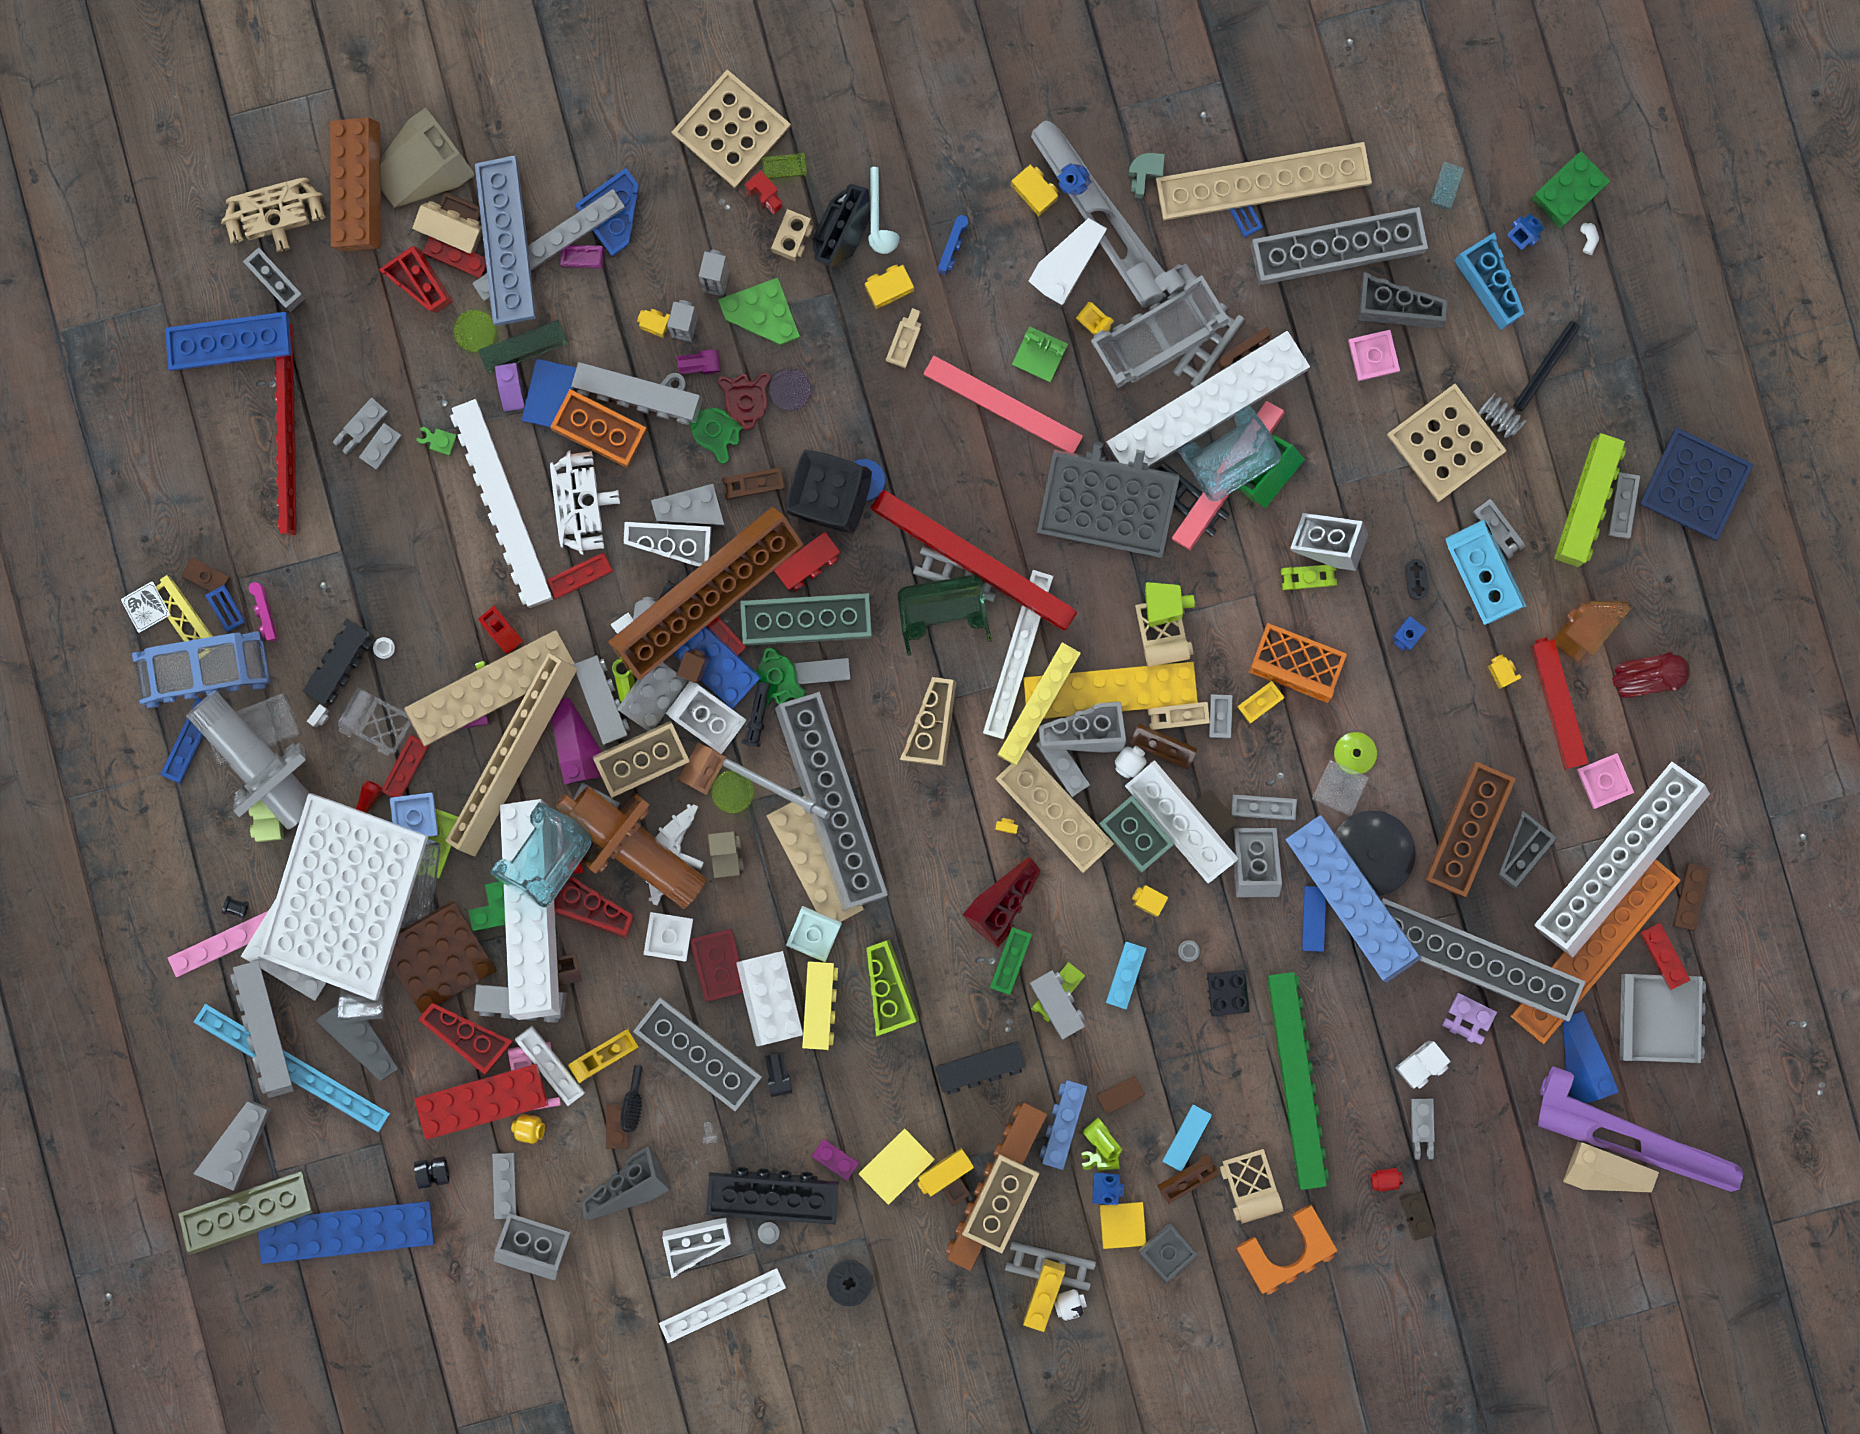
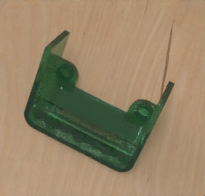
[898,575,992,656]

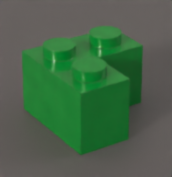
[468,881,506,932]

